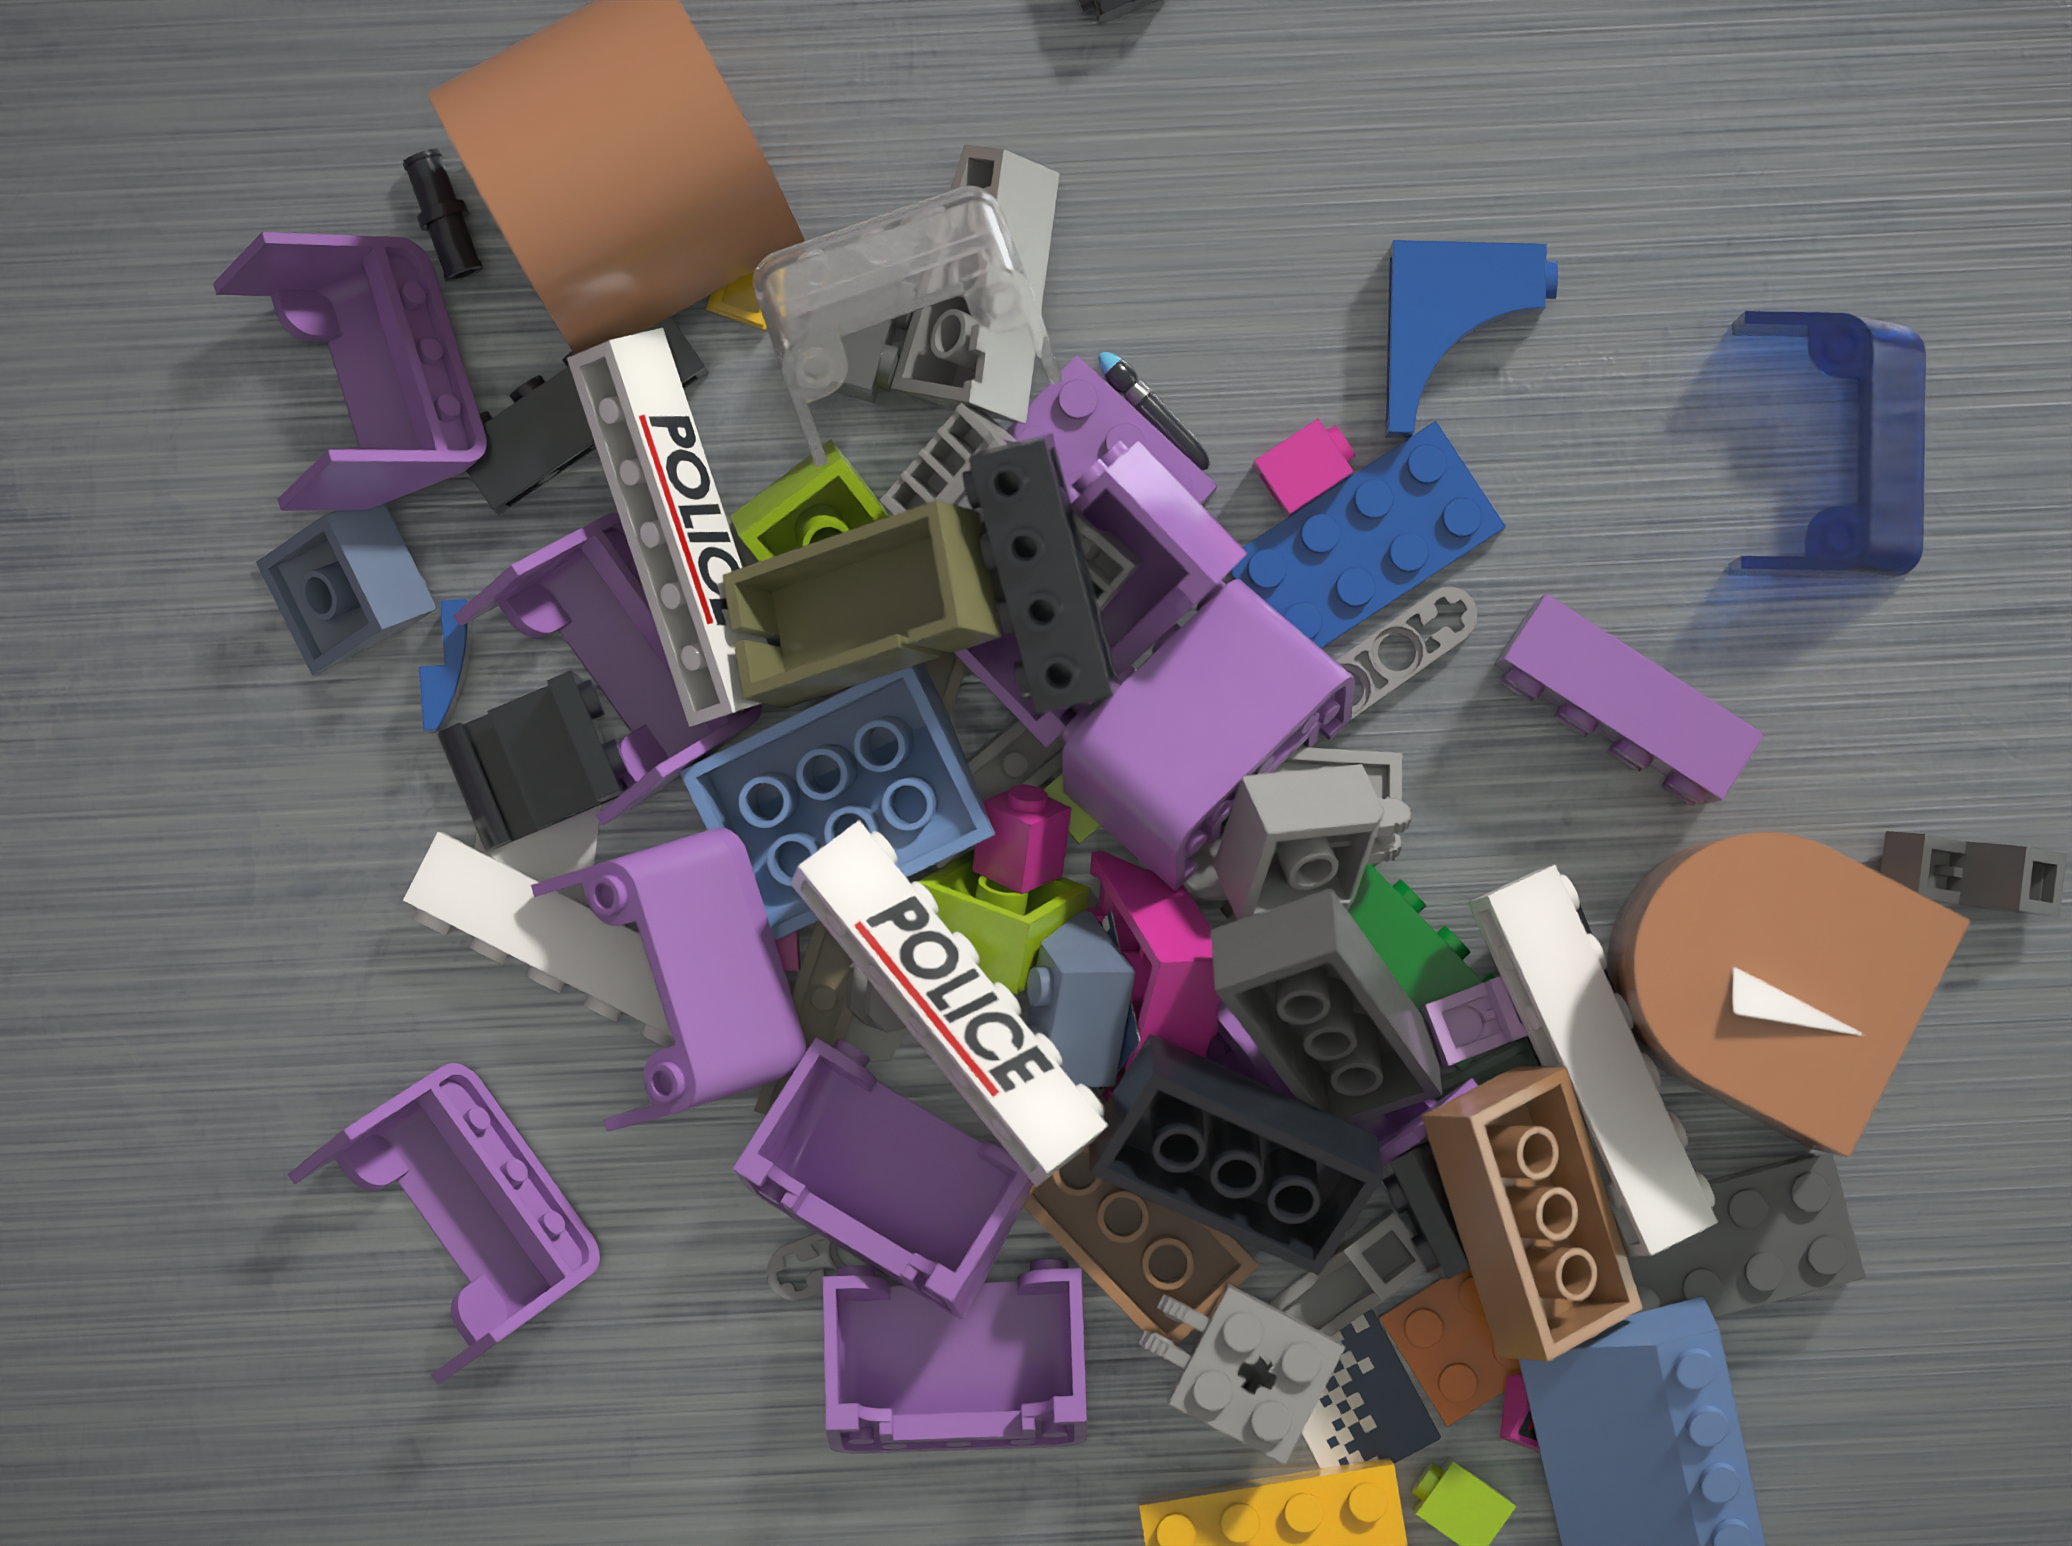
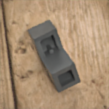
[1881,831,2067,917]

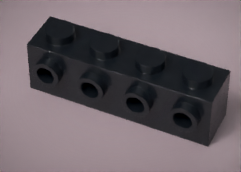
[962,433,1120,714]

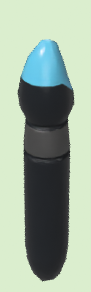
[1098,352,1210,470]

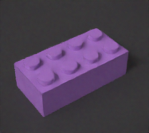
[1494,593,1765,806]

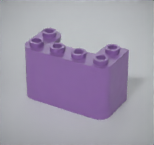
[954,440,1247,748]
[1062,579,1355,891]

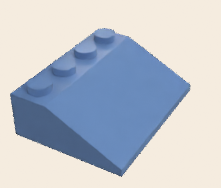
[679,663,995,941]
[1518,1296,1766,1546]

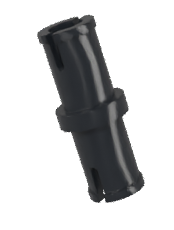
[402,148,483,282]

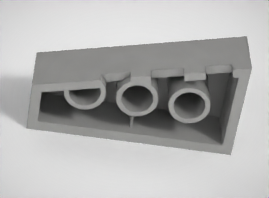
[891,144,1060,424]

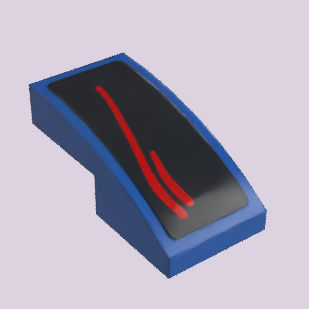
[419,599,473,733]

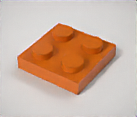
[1378,1269,1521,1427]

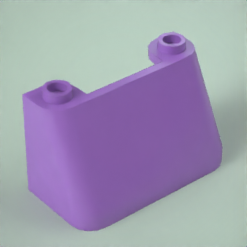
[733,1038,1034,1319]
[823,1259,1087,1454]

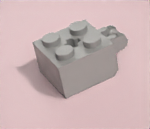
[1213,764,1412,920]
[1139,1283,1345,1464]

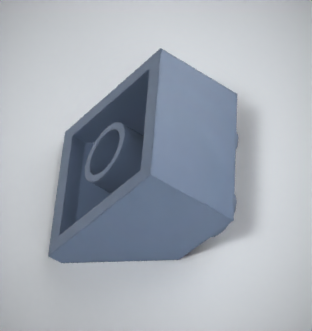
[256,503,437,675]
[1026,911,1136,1087]

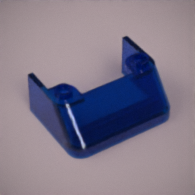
[1729,311,1926,579]

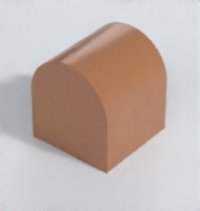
[427,0,806,355]
[1607,832,1970,1158]

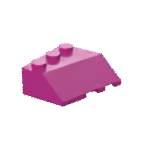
[1086,851,1221,1101]

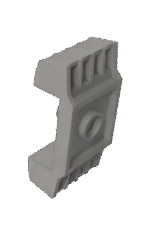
[879,402,1144,620]

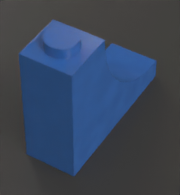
[1385,240,1558,438]

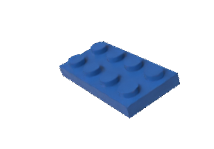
[1229,421,1506,648]

